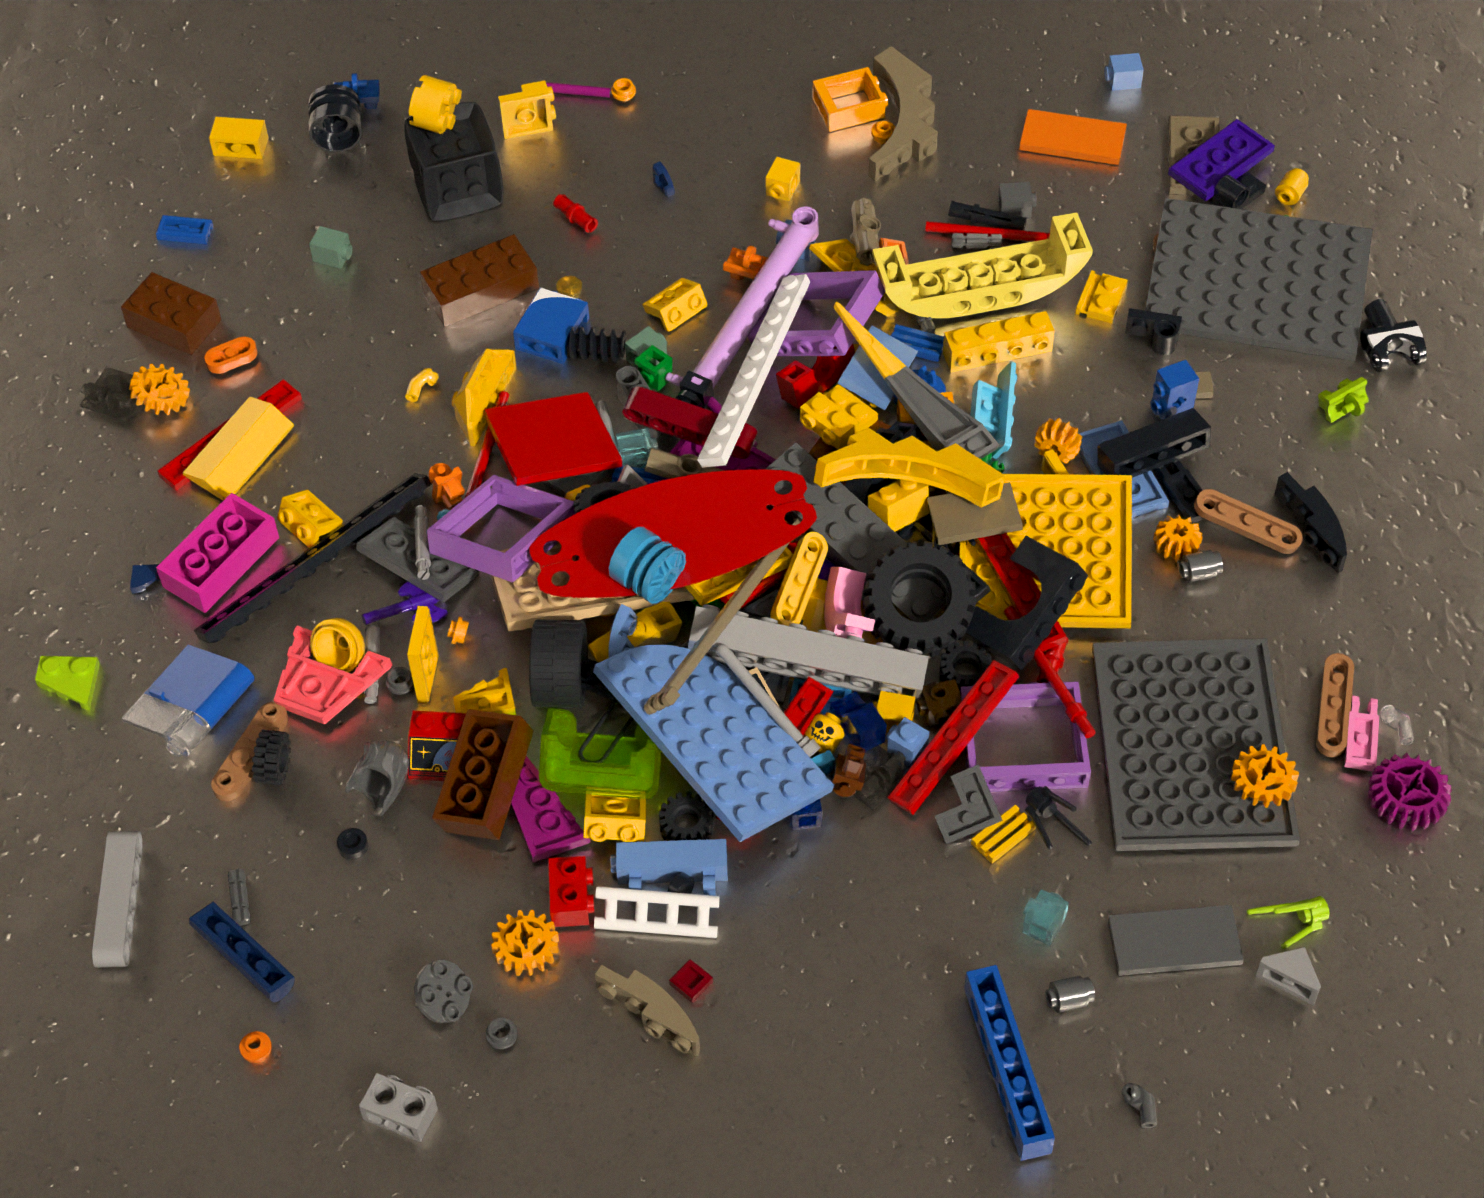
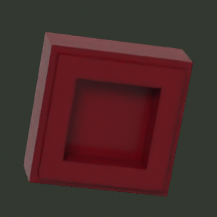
[669,959,713,1003]

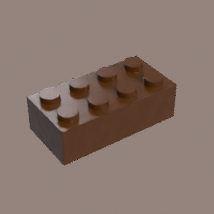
[420,234,539,327]
[432,709,534,840]

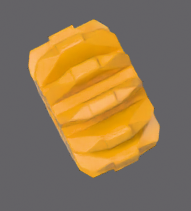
[1034,418,1082,464]
[1153,514,1202,563]

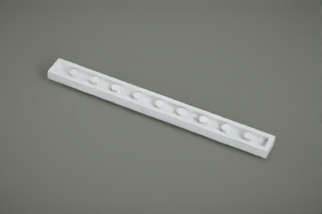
[697,274,810,468]

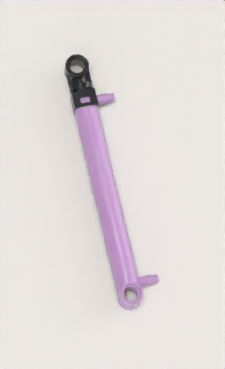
[665,206,819,438]

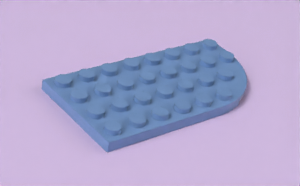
[593,645,834,842]

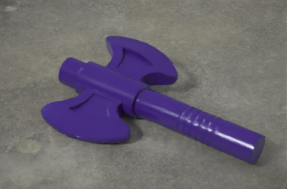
[362,582,448,625]

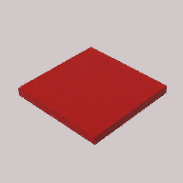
[484,392,622,486]

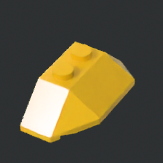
[452,348,517,447]

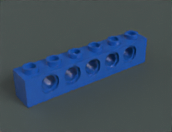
[964,965,1055,1161]

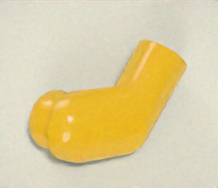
[405,368,439,402]

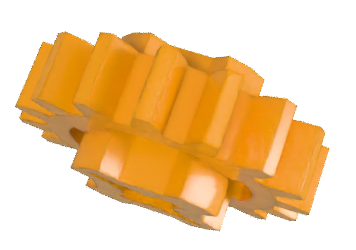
[129,364,190,415]
[1231,744,1299,808]
[491,910,559,976]

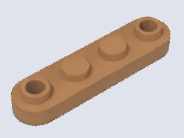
[1194,489,1303,554]
[1316,653,1354,757]
[211,702,288,802]

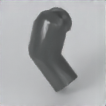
[1122,1083,1157,1129]

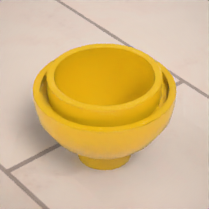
[310,618,365,673]

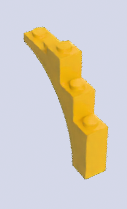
[814,428,1005,508]

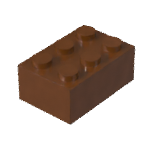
[121,272,222,355]

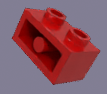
[549,856,595,927]

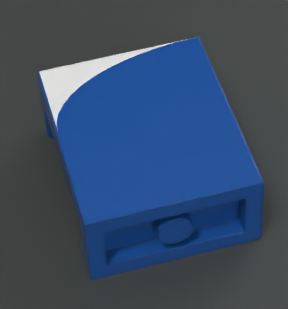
[513,288,589,364]

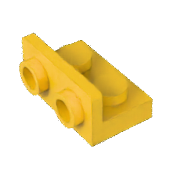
[642,278,708,332]
[277,489,343,548]

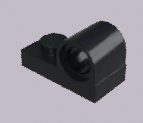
[1212,172,1266,209]
[1125,308,1182,355]

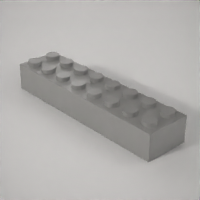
[688,605,929,703]

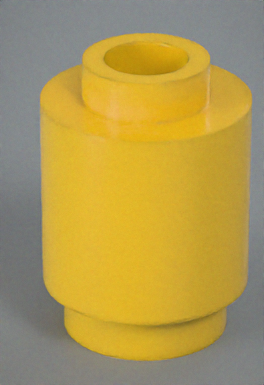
[1275,168,1309,205]

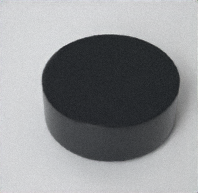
[337,828,368,860]
[667,872,695,894]

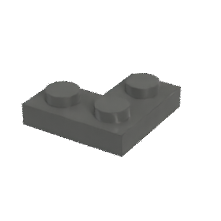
[935,765,1003,844]

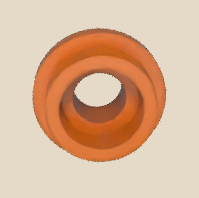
[239,1031,272,1063]

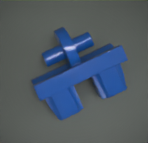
[334,73,380,110]

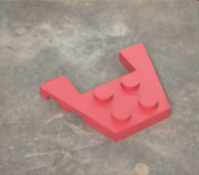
[274,626,393,724]

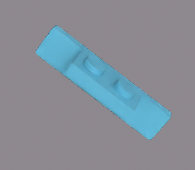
[970,361,1017,459]

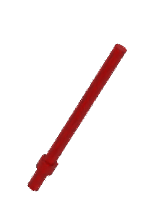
[925,221,1050,242]
[464,391,510,499]
[1003,606,1096,738]

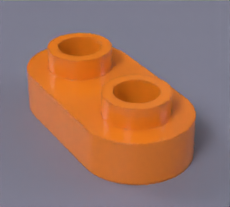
[204,337,258,374]

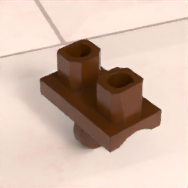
[832,744,866,797]

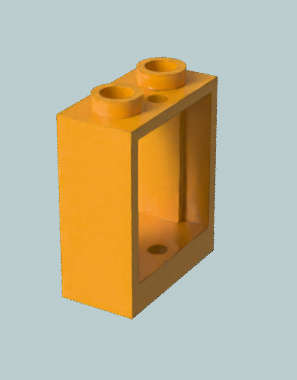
[812,67,888,132]

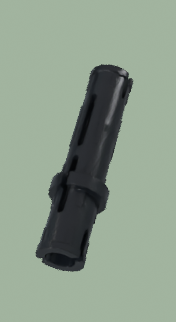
[948,200,1027,230]

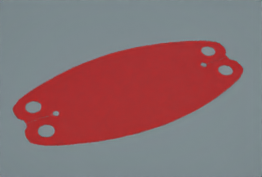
[529,469,817,598]

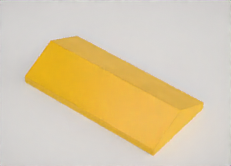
[809,239,901,317]
[183,397,294,501]

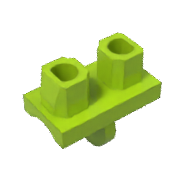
[1318,377,1369,423]

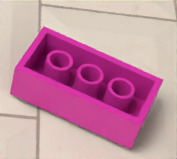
[156,493,279,613]

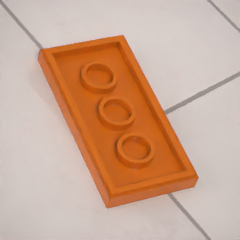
[1019,109,1127,165]

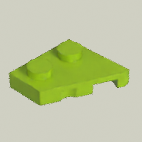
[35,656,100,710]

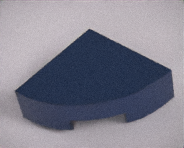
[652,161,675,197]
[130,564,160,594]

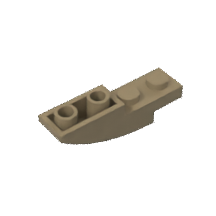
[595,965,700,1056]

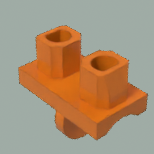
[723,245,768,280]
[429,463,465,510]

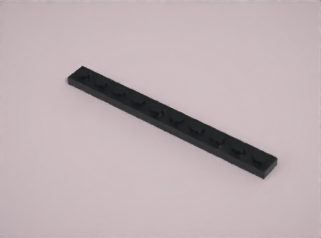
[193,473,432,643]

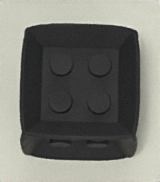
[404,102,504,221]

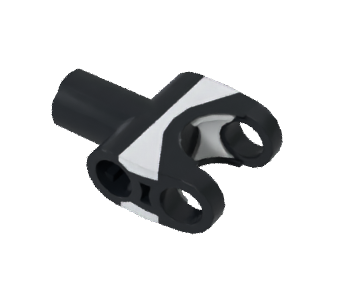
[1360,299,1427,372]

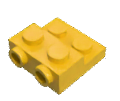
[498,80,556,139]
[800,384,878,450]
[583,789,646,842]

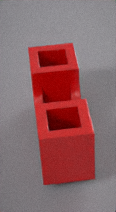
[776,343,855,409]

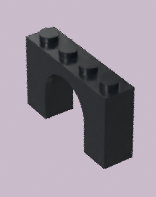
[965,536,1088,670]

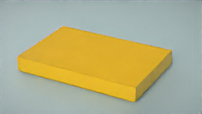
[407,606,439,704]

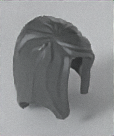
[345,740,409,817]

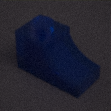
[830,692,887,752]

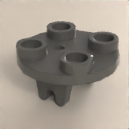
[414,959,473,1023]

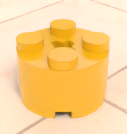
[409,75,462,134]

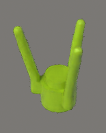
[1246,896,1330,949]

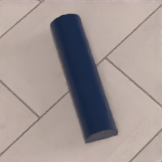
[189,901,295,1002]

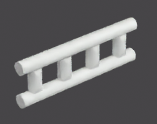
[594,886,720,938]

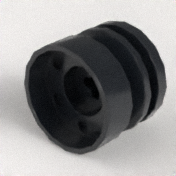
[308,84,362,152]

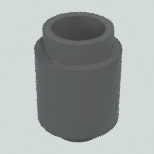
[1179,550,1223,583]
[1045,976,1095,1013]

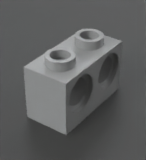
[359,1073,438,1142]

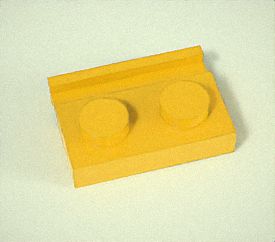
[1075,270,1128,324]

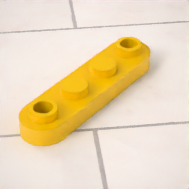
[770,532,828,626]

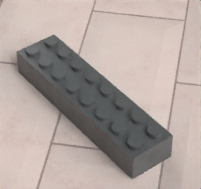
[766,442,947,622]

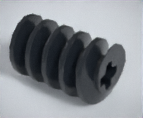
[569,326,626,363]

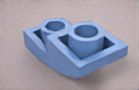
[609,604,638,658]

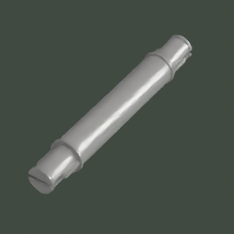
[414,505,431,580]
[363,621,381,704]

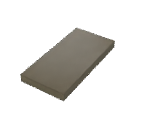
[1168,115,1220,195]

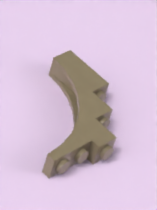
[868,46,938,181]

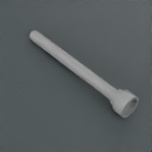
[717,644,821,757]

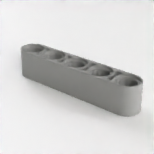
[92,831,143,968]

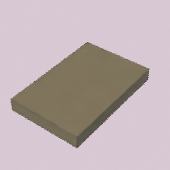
[927,482,1023,545]

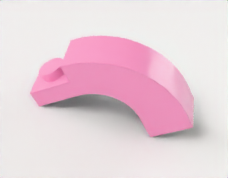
[824,567,875,639]

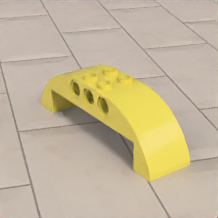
[872,212,1093,318]

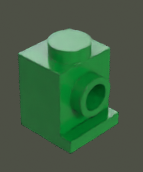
[634,345,673,391]

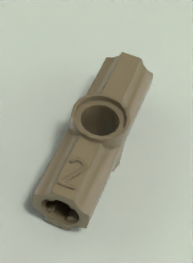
[850,198,881,266]
[645,448,725,479]

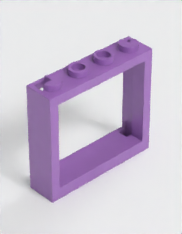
[747,270,885,356]
[427,475,574,583]
[960,682,1091,792]

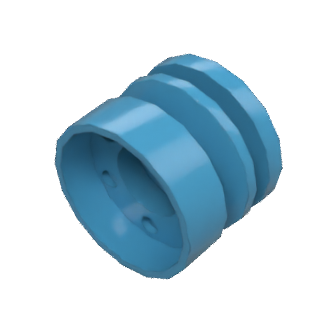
[609,527,686,604]

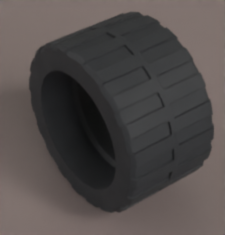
[529,619,588,708]

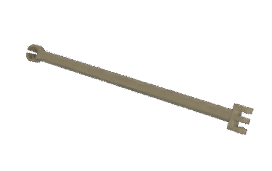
[644,518,805,715]

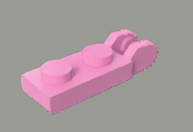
[1344,696,1379,771]

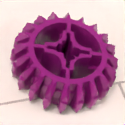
[1368,752,1452,832]

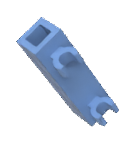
[611,839,728,896]

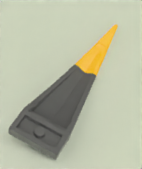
[833,302,999,459]

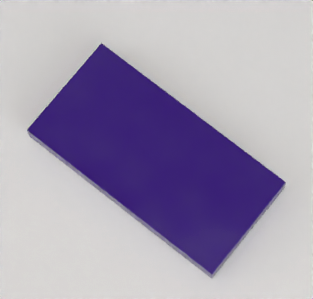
[1168,119,1275,202]

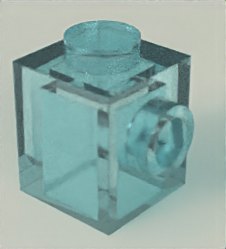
[616,428,658,469]
[1022,889,1069,946]

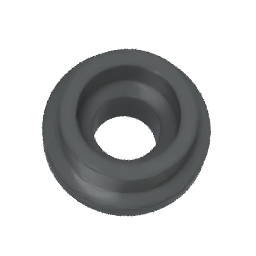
[386,667,414,695]
[486,1018,518,1049]

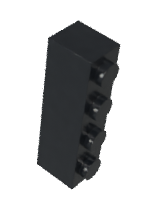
[1097,408,1211,478]

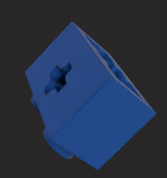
[1150,360,1199,420]

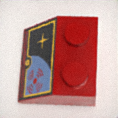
[408,710,466,781]

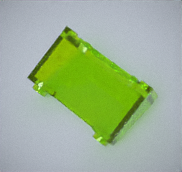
[539,708,663,799]

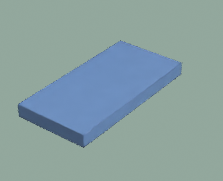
[838,325,918,410]
[1078,420,1169,518]

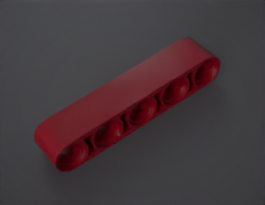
[622,386,758,459]

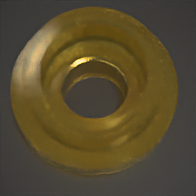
[556,276,582,298]

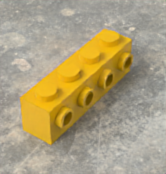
[943,311,1055,373]

